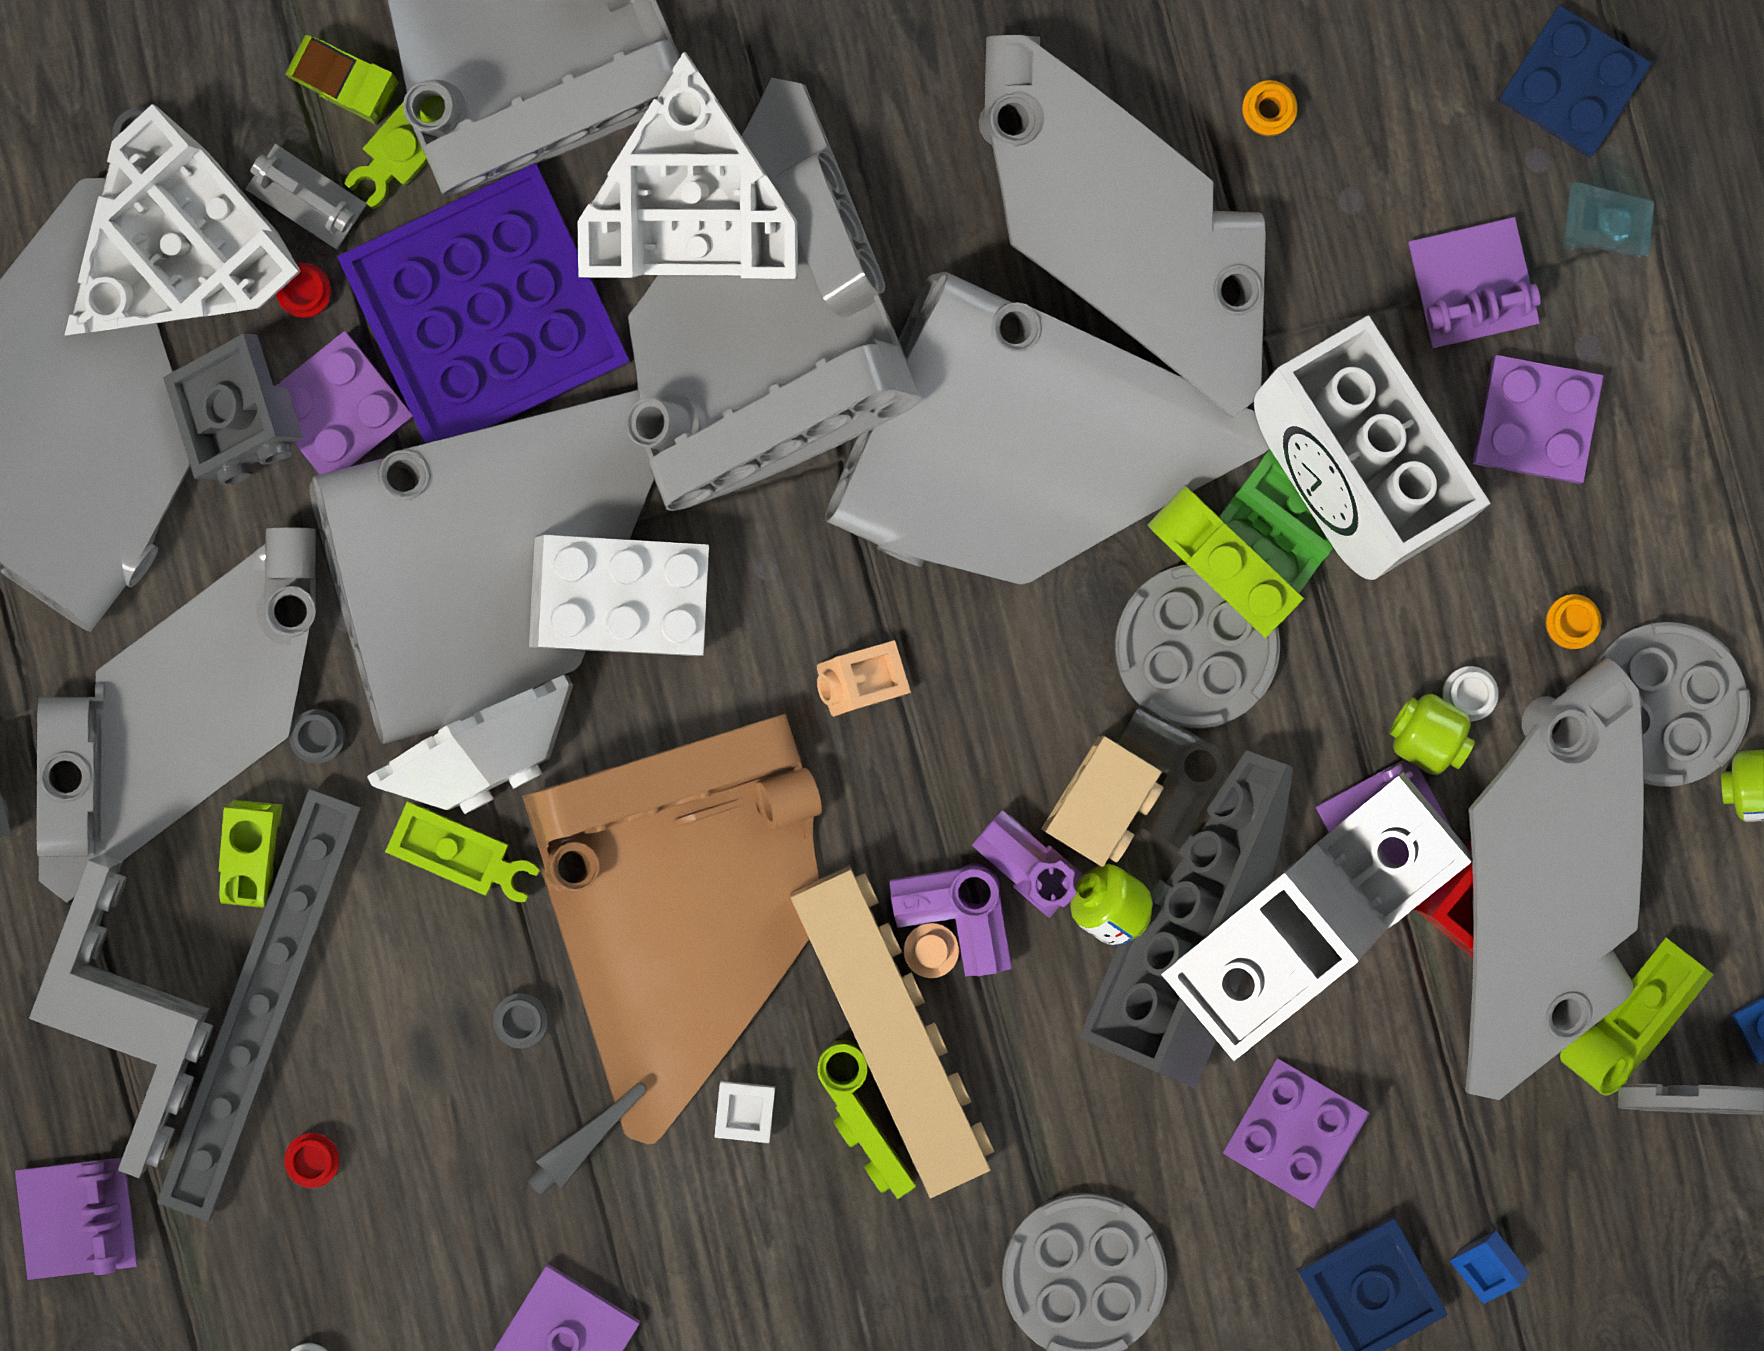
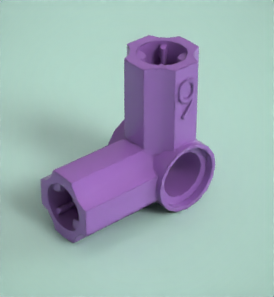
[972,810,1084,918]
[890,863,1012,976]

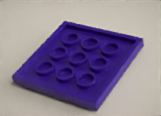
[337,163,631,444]

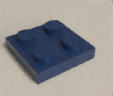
[1498,5,1651,158]
[1296,1216,1448,1351]

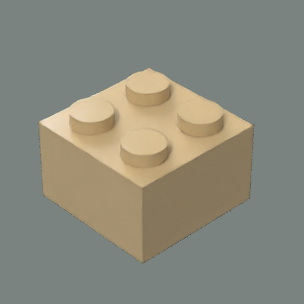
[1041,736,1163,867]

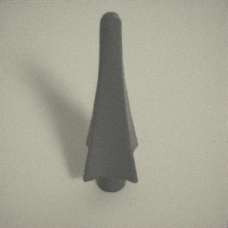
[527,1082,647,1195]

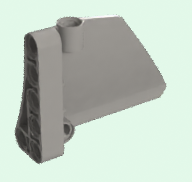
[0,178,190,632]
[826,271,1270,584]
[309,390,665,744]

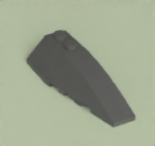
[1078,750,1293,1089]

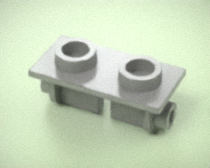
[245,144,367,249]

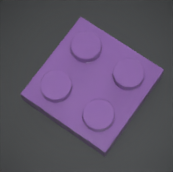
[276,331,414,475]
[1472,355,1603,484]

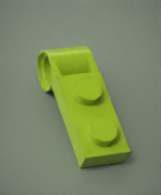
[1147,485,1304,639]
[1560,938,1714,1096]
[818,1040,916,1199]

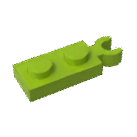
[345,96,445,210]
[385,801,541,902]

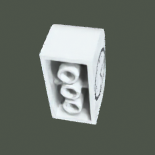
[1254,315,1491,580]

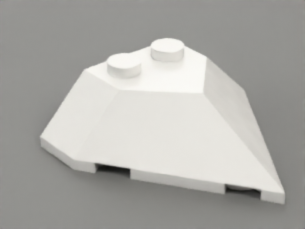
[578,52,798,279]
[65,104,301,336]
[367,675,573,814]

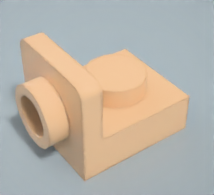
[817,640,911,717]

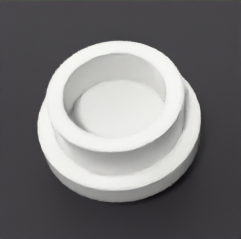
[1442,666,1498,721]

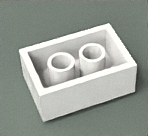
[529,535,709,656]

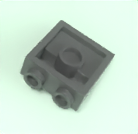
[163,333,303,486]

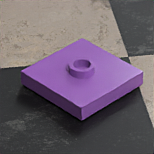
[494,1263,640,1351]

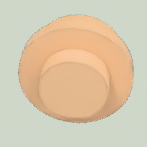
[904,923,959,978]

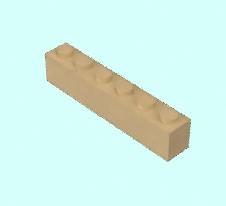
[790,865,995,1199]

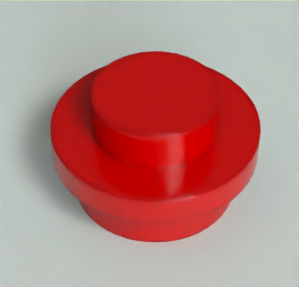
[276,263,332,318]
[284,1132,340,1188]

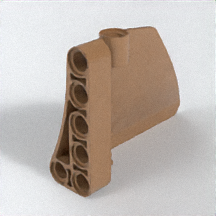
[522,713,822,1144]

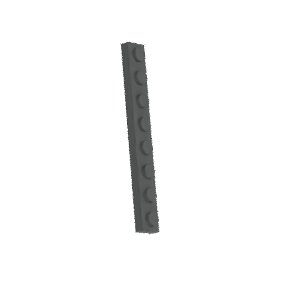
[157,788,363,1222]

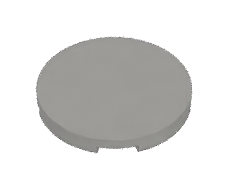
[1115,565,1280,728]
[1591,622,1750,787]
[1618,1084,1764,1115]
[1002,1193,1167,1351]

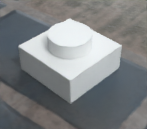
[714,1081,775,1143]

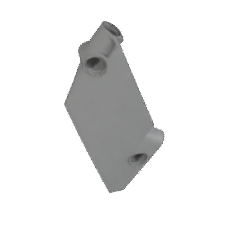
[978,35,1266,418]
[37,528,316,903]
[1465,657,1644,1100]

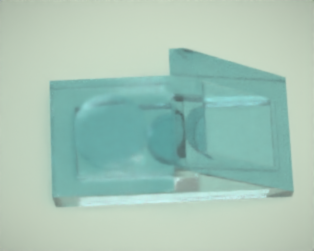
[1562,182,1654,256]

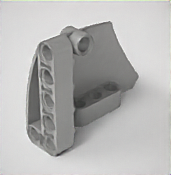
[388,0,680,196]
[625,77,922,511]

